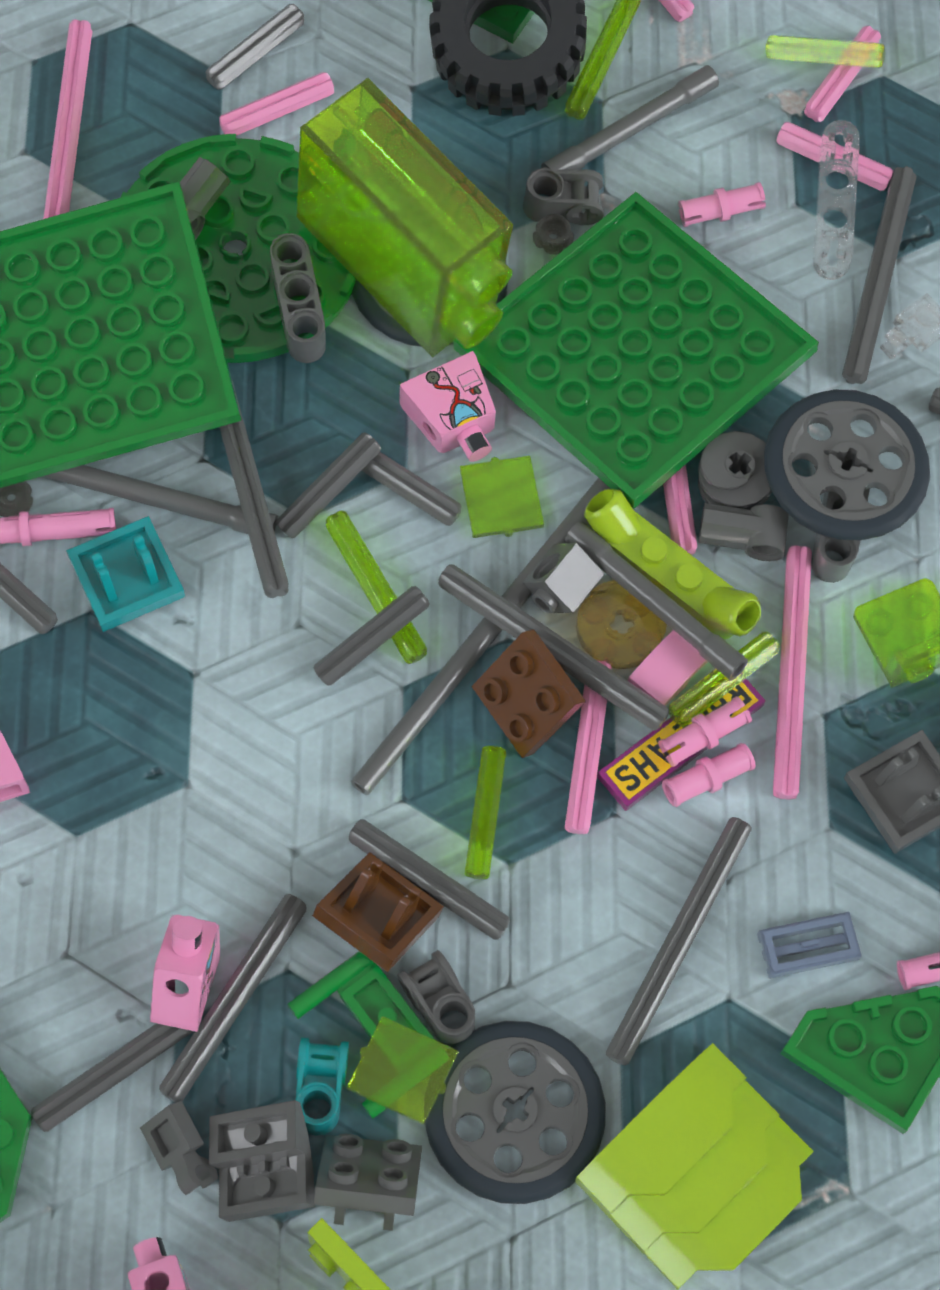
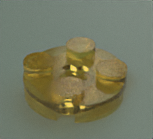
[576,580,667,669]

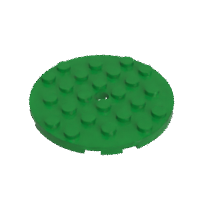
[120,134,362,363]

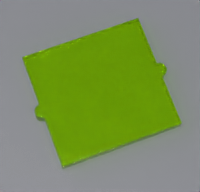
[459,456,544,538]
[347,1016,459,1125]

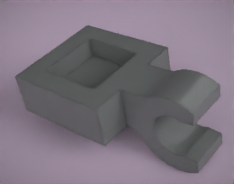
[140,1101,218,1195]

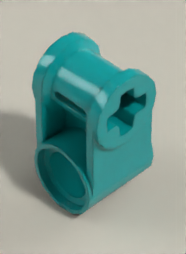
[295,1037,349,1136]

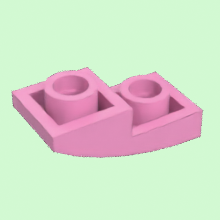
[627,630,708,706]

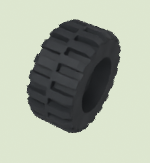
[429,0,587,116]

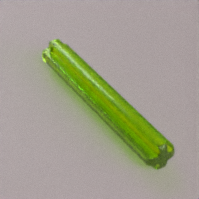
[565,0,641,120]
[326,510,427,664]

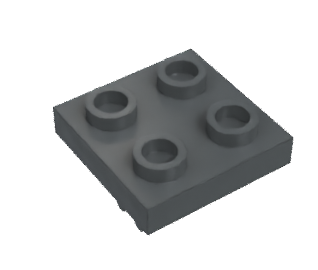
[844,730,940,854]
[314,1134,422,1231]

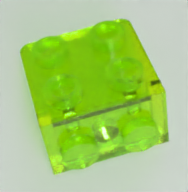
[853,578,940,688]

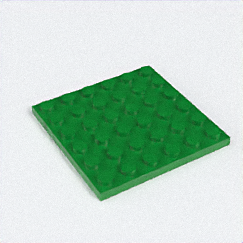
[0,181,242,488]
[453,192,819,509]

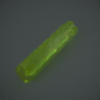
[765,35,886,68]
[668,631,780,727]
[465,745,506,880]

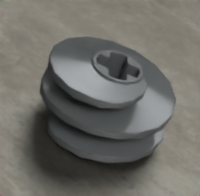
[698,431,772,510]

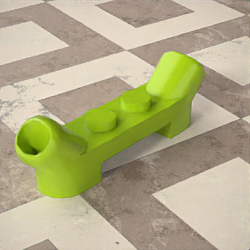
[584,489,761,639]

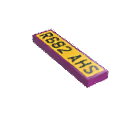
[597,673,766,811]

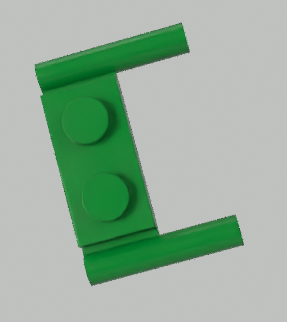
[287,951,450,1119]

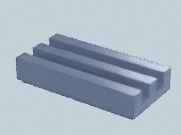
[757,912,862,979]

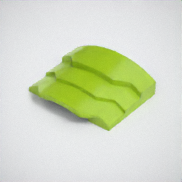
[575,1043,814,1290]

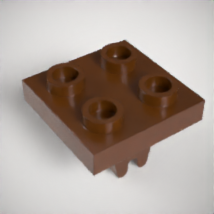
[471,629,586,758]
[312,852,444,972]

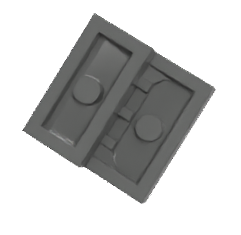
[209,1100,315,1222]

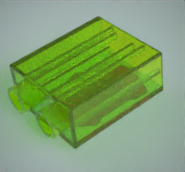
[297,78,513,358]

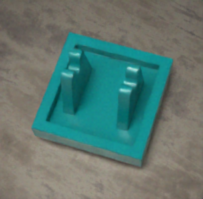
[66,516,186,632]

